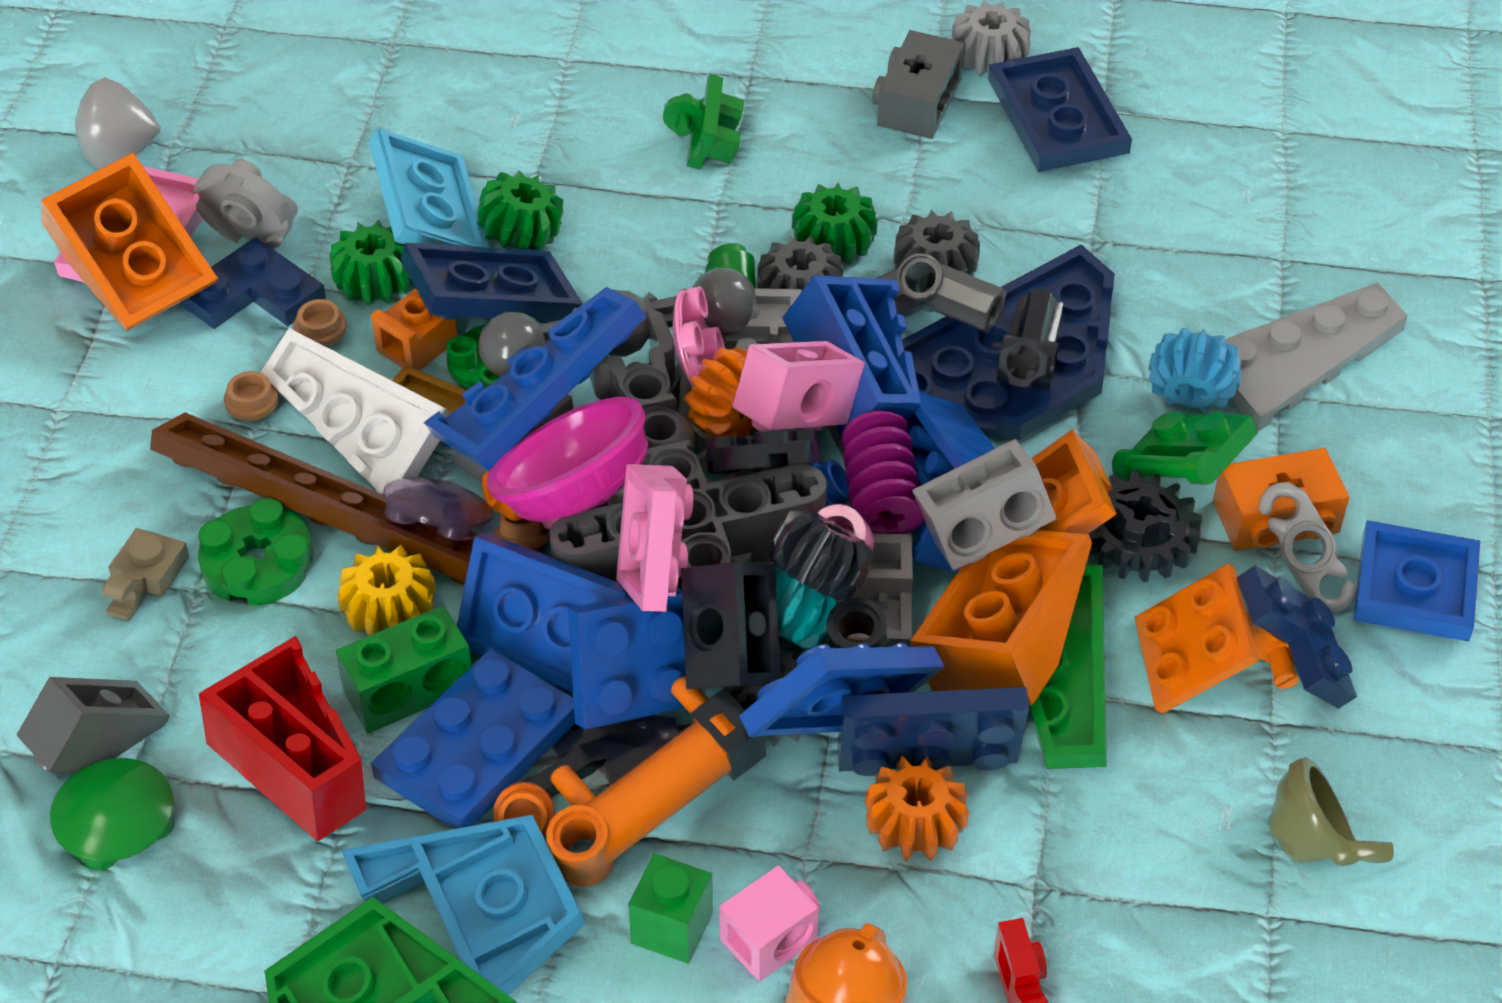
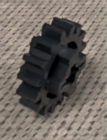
[1088,471,1202,582]

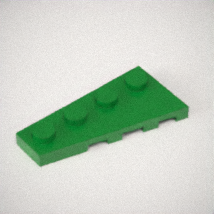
[1029,565,1107,769]

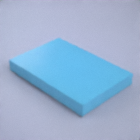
[369,128,490,247]

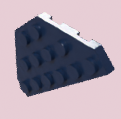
[902,244,1115,440]

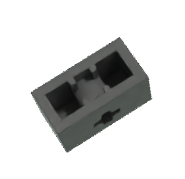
[872,30,964,139]

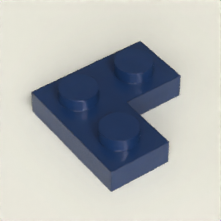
[180,237,326,329]
[1237,565,1357,709]

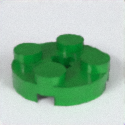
[198,498,314,605]

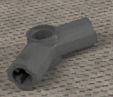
[874,253,1007,333]

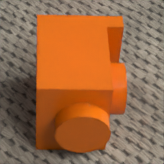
[371,288,457,371]

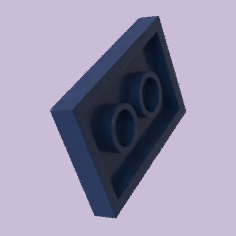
[988,47,1132,172]
[401,242,583,324]
[837,687,1029,776]

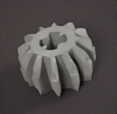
[952,0,1031,77]

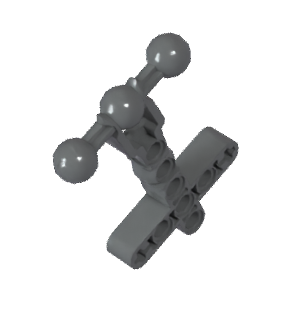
[478,268,827,590]

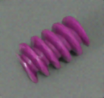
[840,411,924,534]

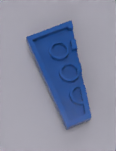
[423,287,647,471]

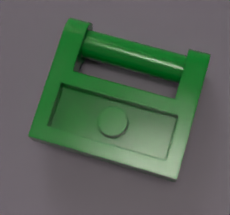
[1112,411,1258,485]

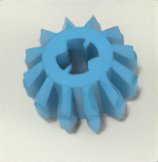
[1148,328,1242,412]

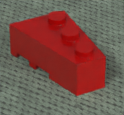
[199,636,366,842]

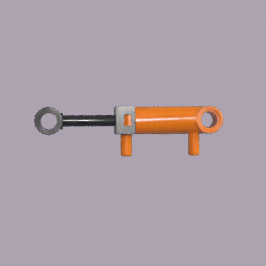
[546,597,888,887]

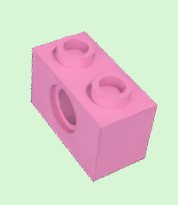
[732,341,865,432]

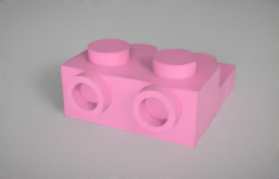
[616,464,693,612]

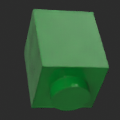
[628,853,713,964]

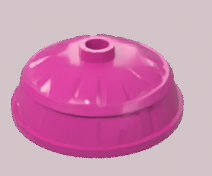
[486,397,648,522]

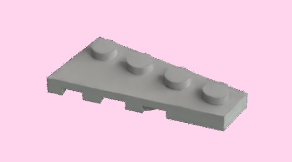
[1225,283,1408,431]

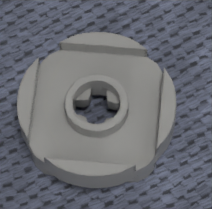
[193,159,298,249]

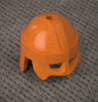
[785,923,907,1003]

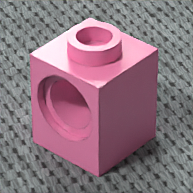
[719,865,820,982]

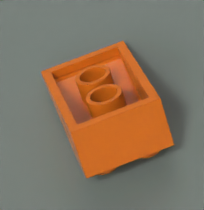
[41,152,218,331]
[910,530,1092,705]

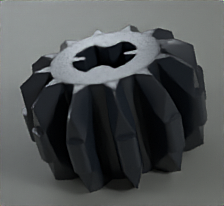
[767,509,874,600]

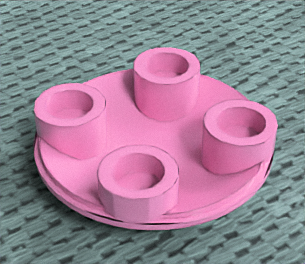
[673,286,725,387]

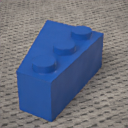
[782,275,921,436]
[906,392,1015,573]

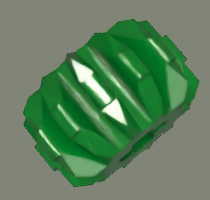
[477,170,564,251]
[791,182,878,264]
[329,220,412,306]

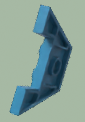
[341,815,586,1003]

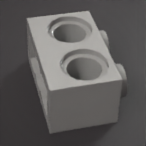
[912,439,1057,571]

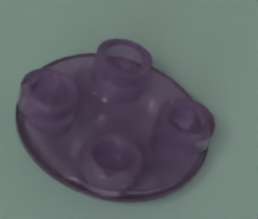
[383,477,494,540]

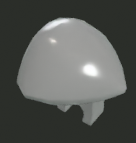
[75,77,161,170]

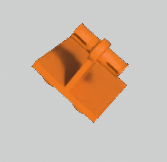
[1134,563,1299,714]

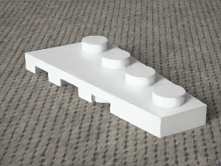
[260,328,451,502]

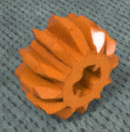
[684,346,760,438]
[865,755,969,862]

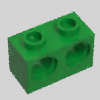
[335,605,472,734]

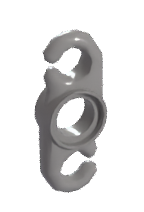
[1258,482,1357,613]

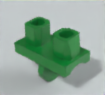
[663,74,744,170]

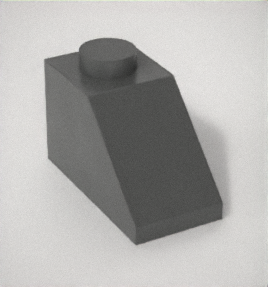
[16,677,170,774]

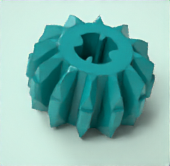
[775,566,837,651]

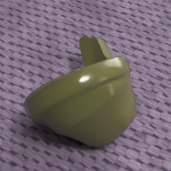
[1268,757,1394,866]

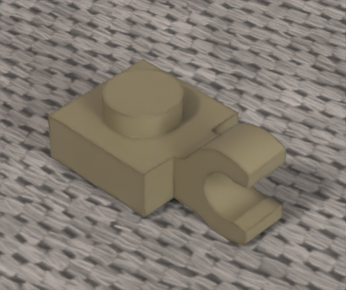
[101,528,189,621]

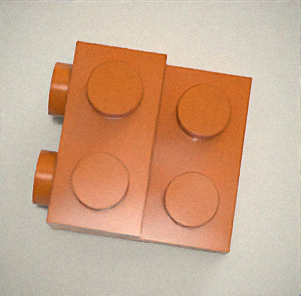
[1031,429,1117,534]

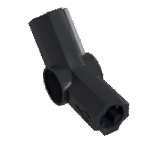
[996,289,1063,390]

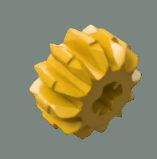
[337,544,436,636]

